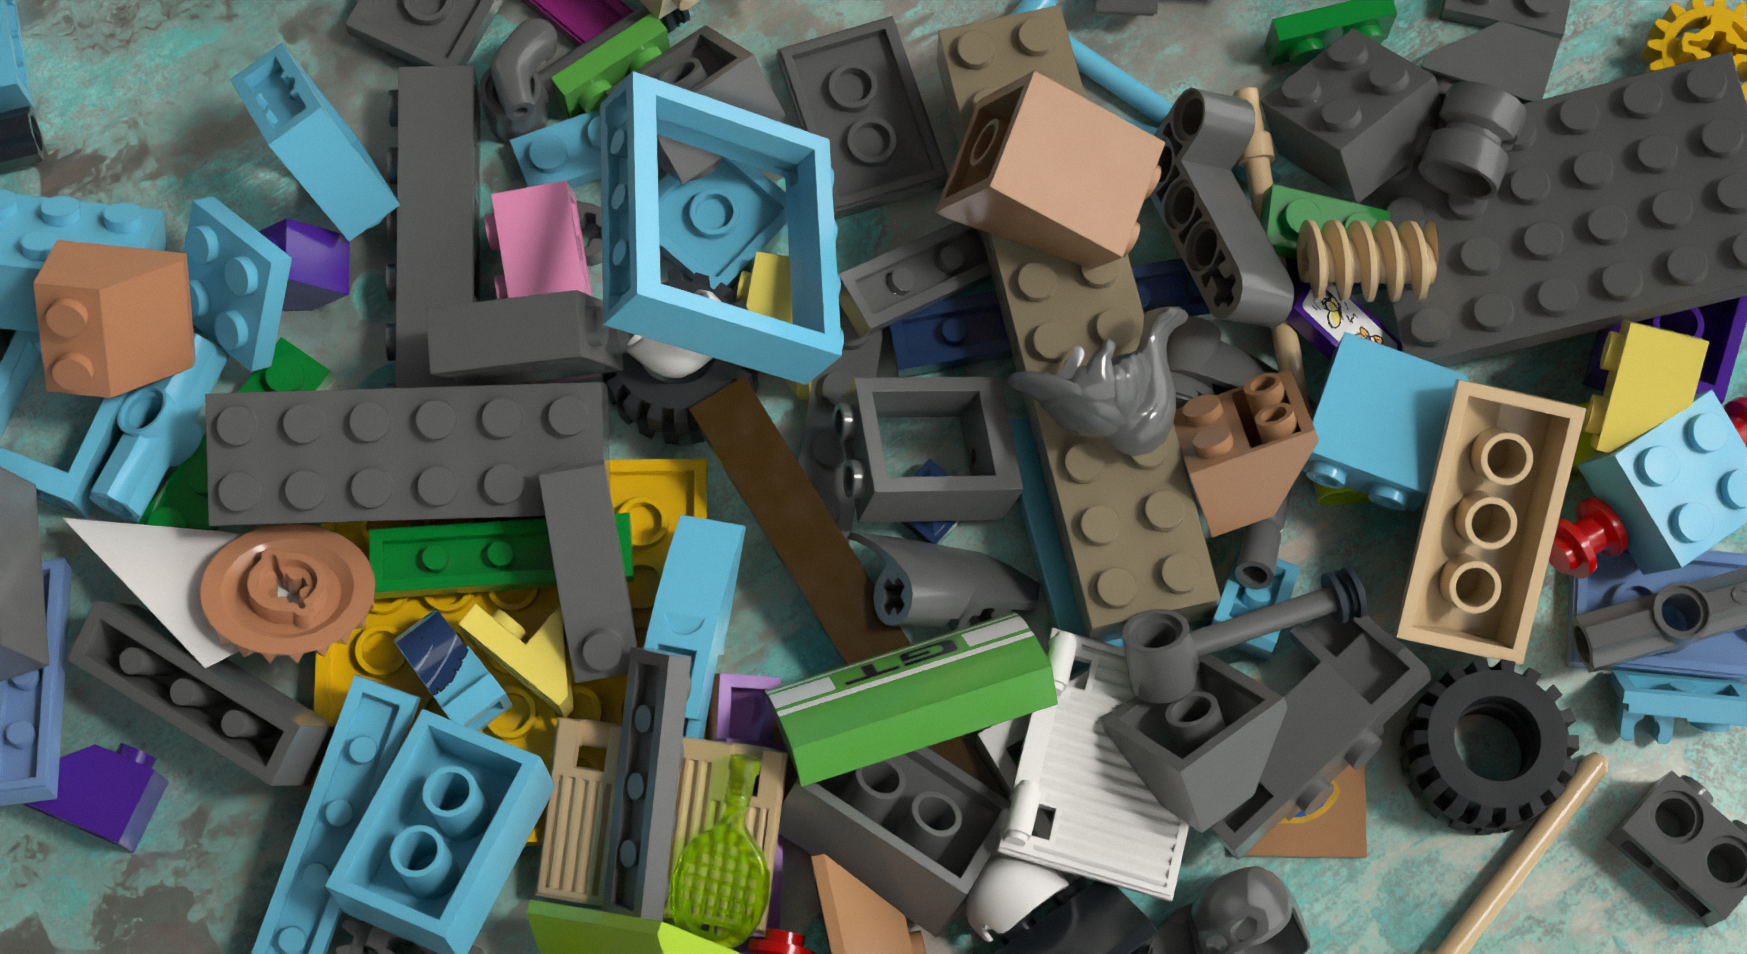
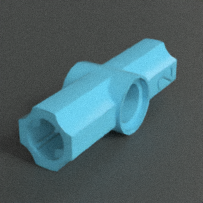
[89,333,230,523]

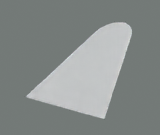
[63,518,300,668]

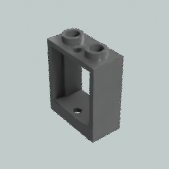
[833,377,1023,523]

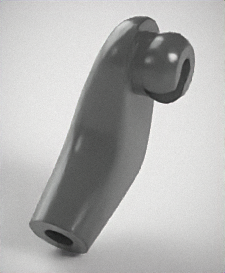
[490,18,558,121]

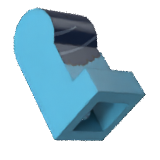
[393,609,513,732]

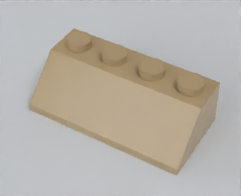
[1393,379,1586,665]

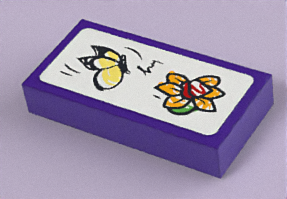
[1286,278,1403,361]

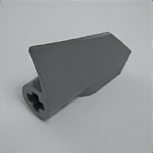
[847,531,1040,631]

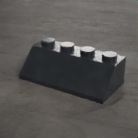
[973,877,1159,954]

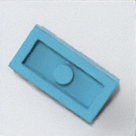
[1610,670,1747,744]

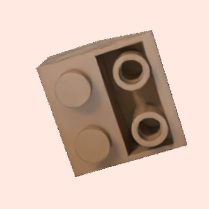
[1173,369,1319,537]

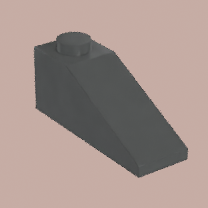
[538,460,639,683]

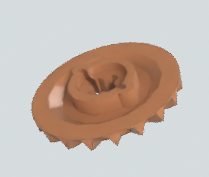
[200,524,375,664]

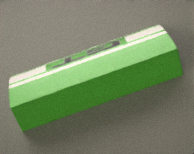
[765,612,1058,787]

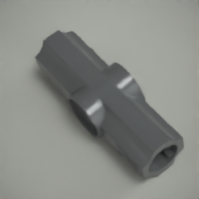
[1570,567,1747,673]

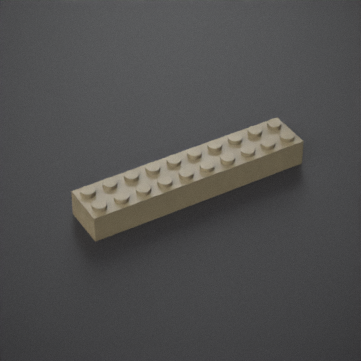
[937,5,1221,642]

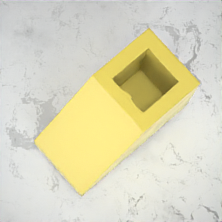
[1583,320,1709,453]

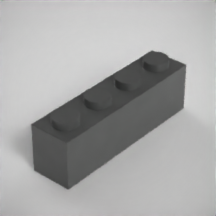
[67,601,336,786]

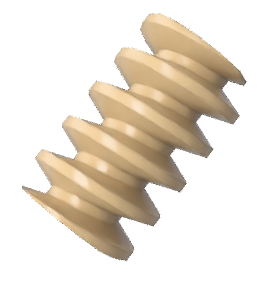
[1297,219,1439,302]

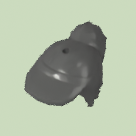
[1008,306,1188,456]

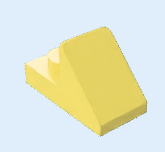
[458,604,574,718]

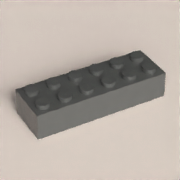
[205,382,611,526]

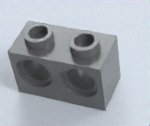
[1606,770,1747,928]

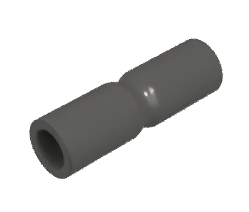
[1235,487,1292,589]

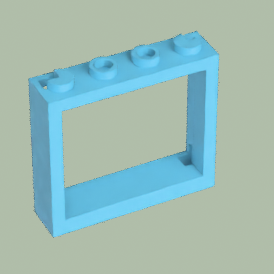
[600,71,844,385]

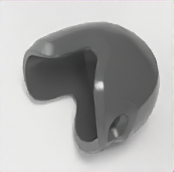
[1191,866,1311,954]

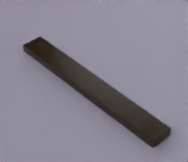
[688,376,1007,799]

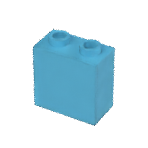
[1302,332,1469,512]

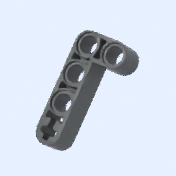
[1150,88,1294,328]

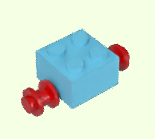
[1549,389,1747,579]

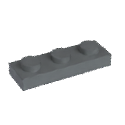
[838,222,992,339]

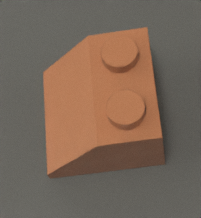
[33,240,196,398]

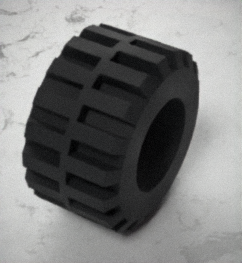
[602,271,760,445]
[1400,659,1580,835]

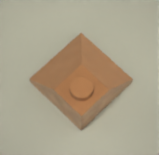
[811,854,926,954]

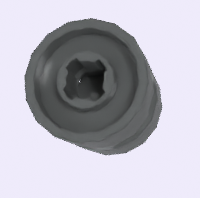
[1418,81,1527,200]

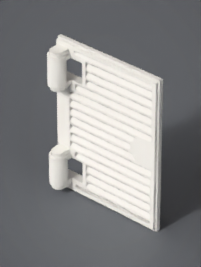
[997,628,1189,902]

